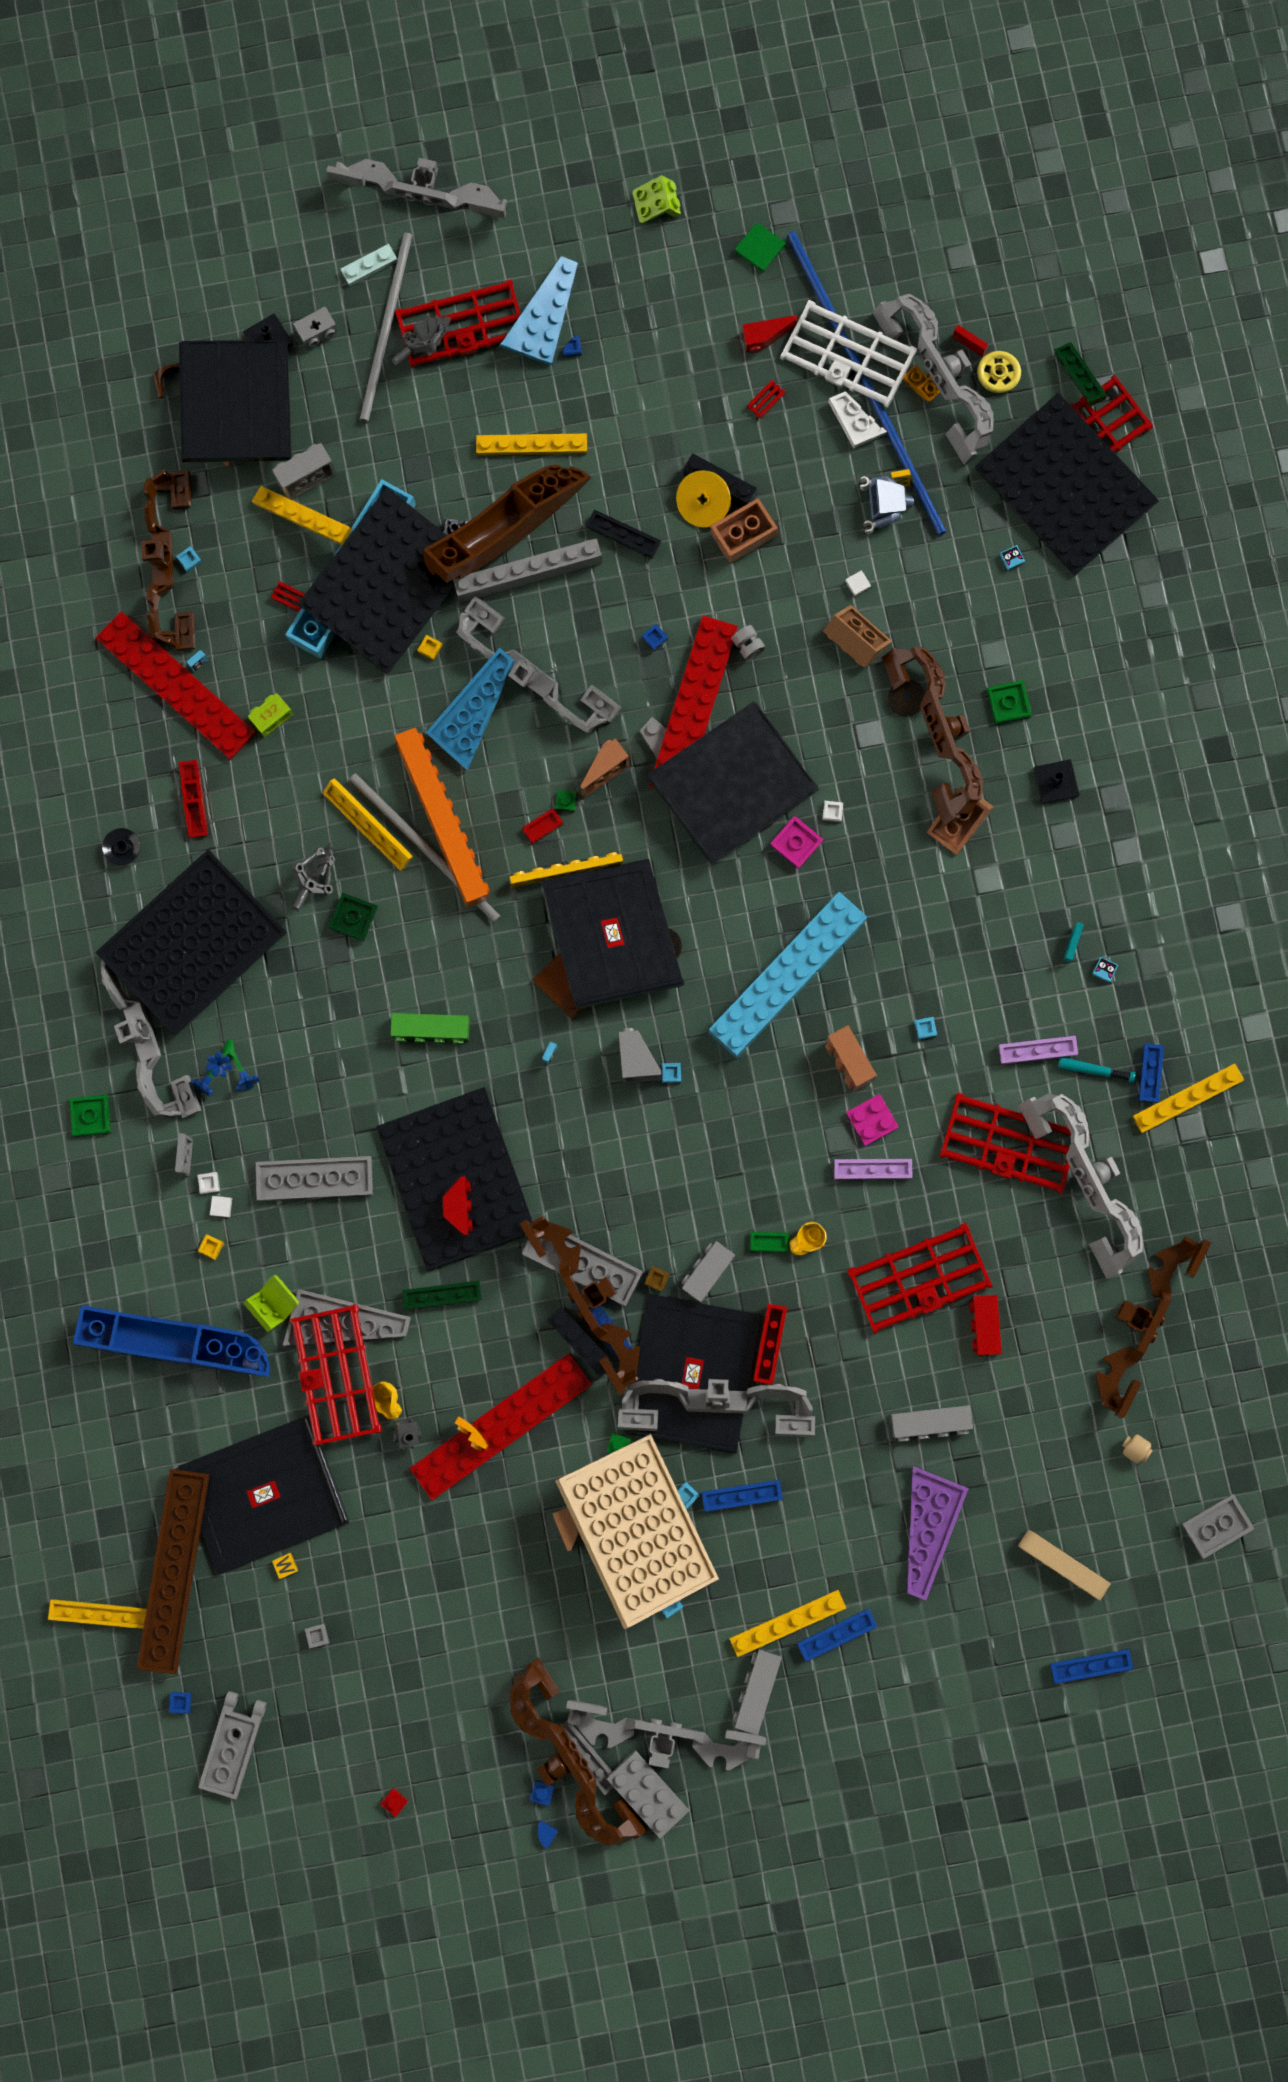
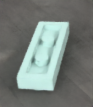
[341,244,397,287]

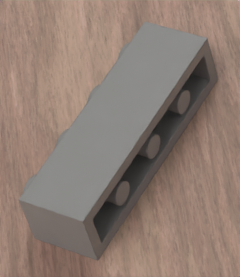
[890,1405,973,1442]
[732,1649,782,1735]

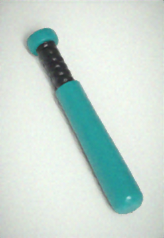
[1058,1057,1135,1083]

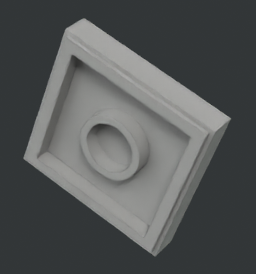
[175,1133,193,1177]

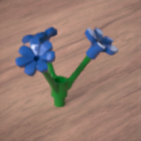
[190,1040,259,1097]

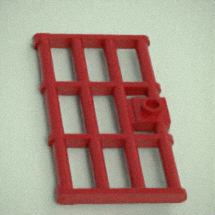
[395,279,521,368]
[1070,375,1153,452]
[939,1092,1071,1194]
[847,1223,993,1334]
[289,1304,382,1446]

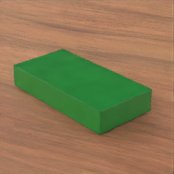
[750,1232,789,1253]

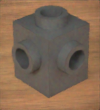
[392,1418,421,1450]

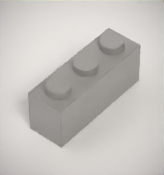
[681,1241,735,1303]

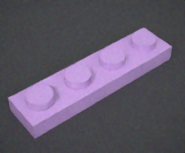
[998,1036,1078,1065]
[834,1159,912,1180]

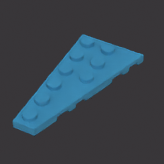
[499,256,578,366]
[426,648,515,770]

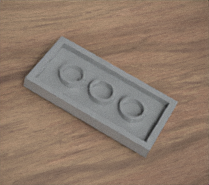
[606,1750,690,1838]

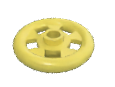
[977,351,1021,393]

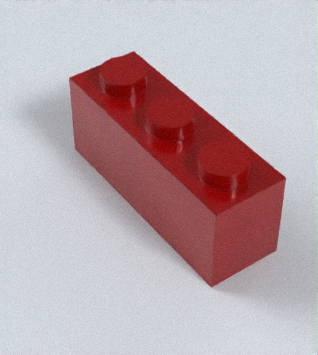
[969,1295,1002,1356]

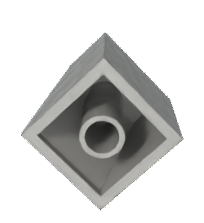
[619,1028,662,1084]

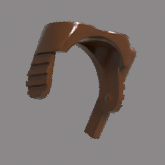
[154,363,179,399]

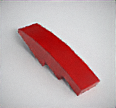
[178,759,208,838]

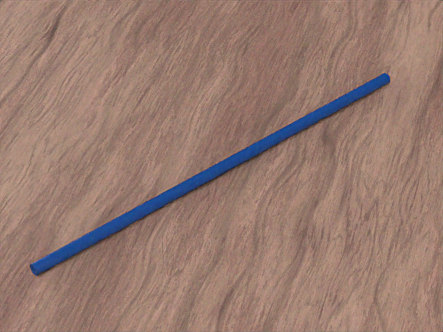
[787,231,947,536]

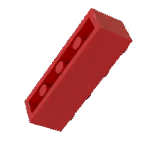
[753,1303,787,1386]

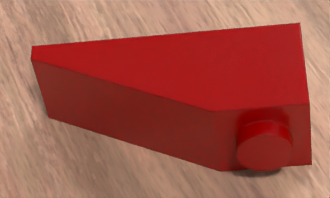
[742,315,797,353]

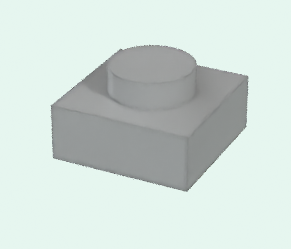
[305,1623,330,1649]

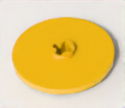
[676,470,731,527]

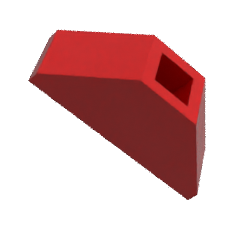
[443,1176,473,1236]

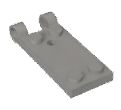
[198,1691,267,1799]

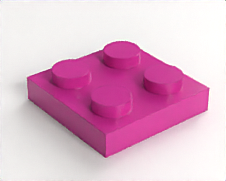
[770,816,824,869]
[846,1094,899,1146]

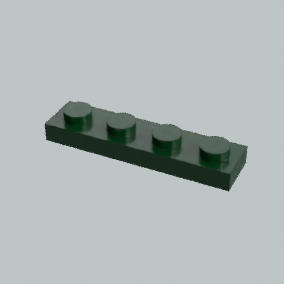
[1054,342,1107,407]
[402,1281,482,1310]

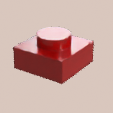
[380,1788,409,1817]

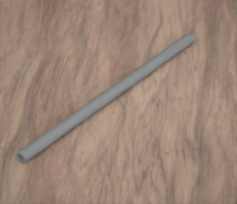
[359,233,413,423]
[349,773,501,923]

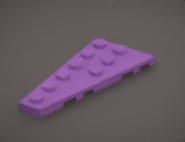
[907,1466,969,1600]

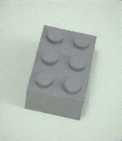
[272,443,337,500]

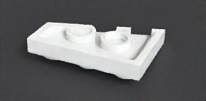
[828,391,887,448]

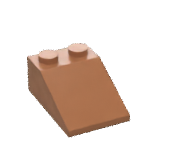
[581,738,630,799]
[927,785,994,855]

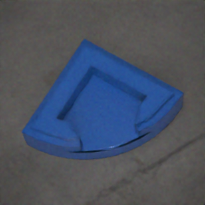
[563,336,582,358]
[538,1820,558,1849]

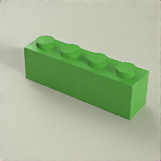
[391,1013,470,1044]

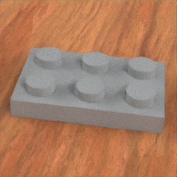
[1182,1494,1254,1559]

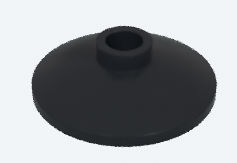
[102,828,140,865]

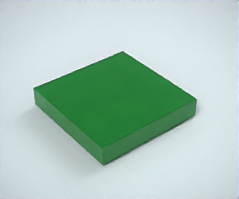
[735,222,786,273]
[986,680,1032,725]
[69,1094,111,1137]

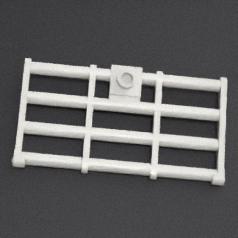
[780,300,918,408]

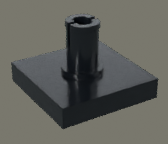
[243,313,294,348]
[1033,759,1080,804]

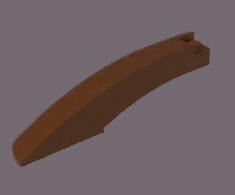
[423,465,591,583]

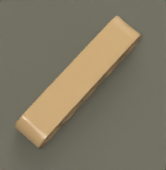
[1018,1529,1111,1601]

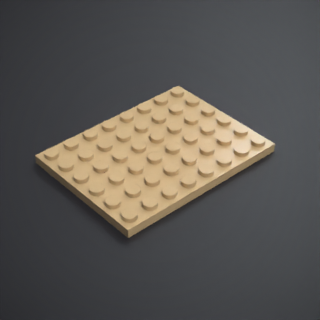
[555,1434,719,1629]

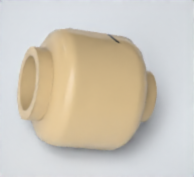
[1122,1434,1153,1464]

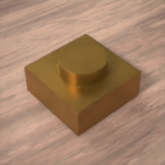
[644,1266,670,1292]

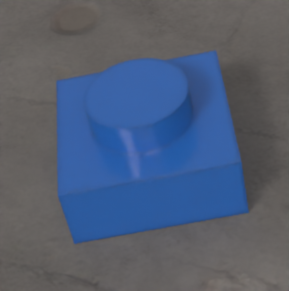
[642,624,668,651]
[169,1692,192,1714]
[530,1780,555,1806]

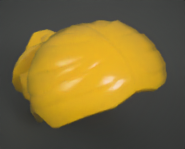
[789,1222,827,1256]
[373,1381,402,1420]

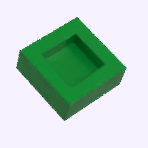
[556,790,577,812]
[606,1433,631,1453]

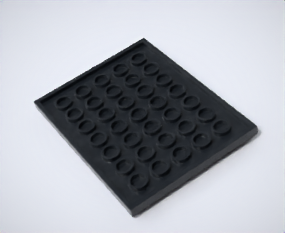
[975,393,1159,576]
[297,487,457,675]
[95,849,287,1036]
[376,1087,533,1271]

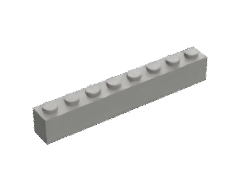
[453,538,602,603]

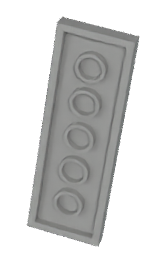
[256,1156,373,1201]
[522,1235,643,1307]

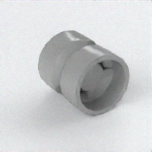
[732,625,766,661]

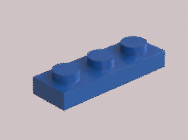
[1138,1043,1164,1103]

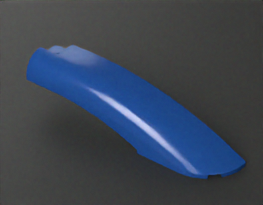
[73,1305,270,1377]

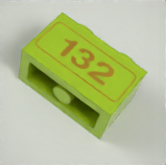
[248,693,294,738]

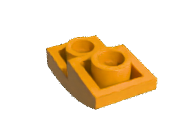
[902,364,940,402]
[455,1416,488,1451]

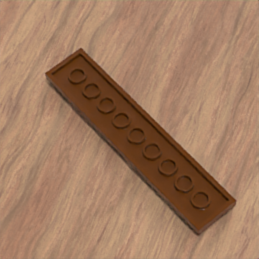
[137,1469,210,1675]

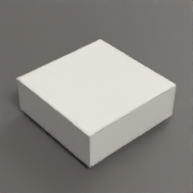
[845,570,871,597]
[822,801,843,823]
[197,1172,220,1195]
[210,1196,232,1218]

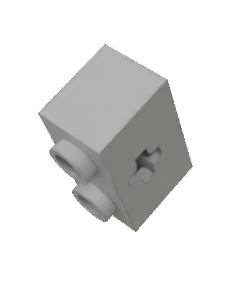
[293,306,338,349]

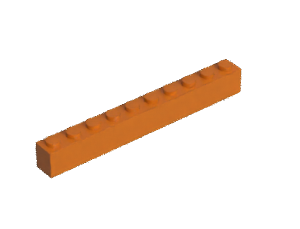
[395,727,490,908]

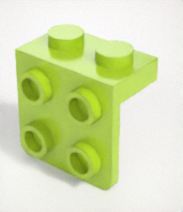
[633,175,681,224]
[243,1275,299,1333]

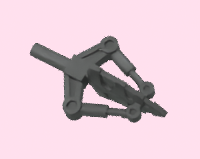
[392,316,451,365]
[291,842,335,911]

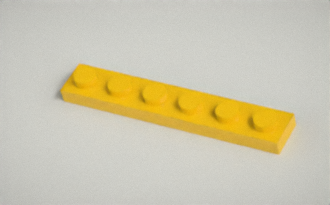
[476,433,587,456]
[252,486,352,545]
[322,778,413,871]
[510,852,623,888]
[1132,1063,1244,1134]
[729,1590,846,1657]
[48,1599,147,1629]

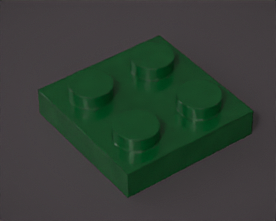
[328,892,378,942]

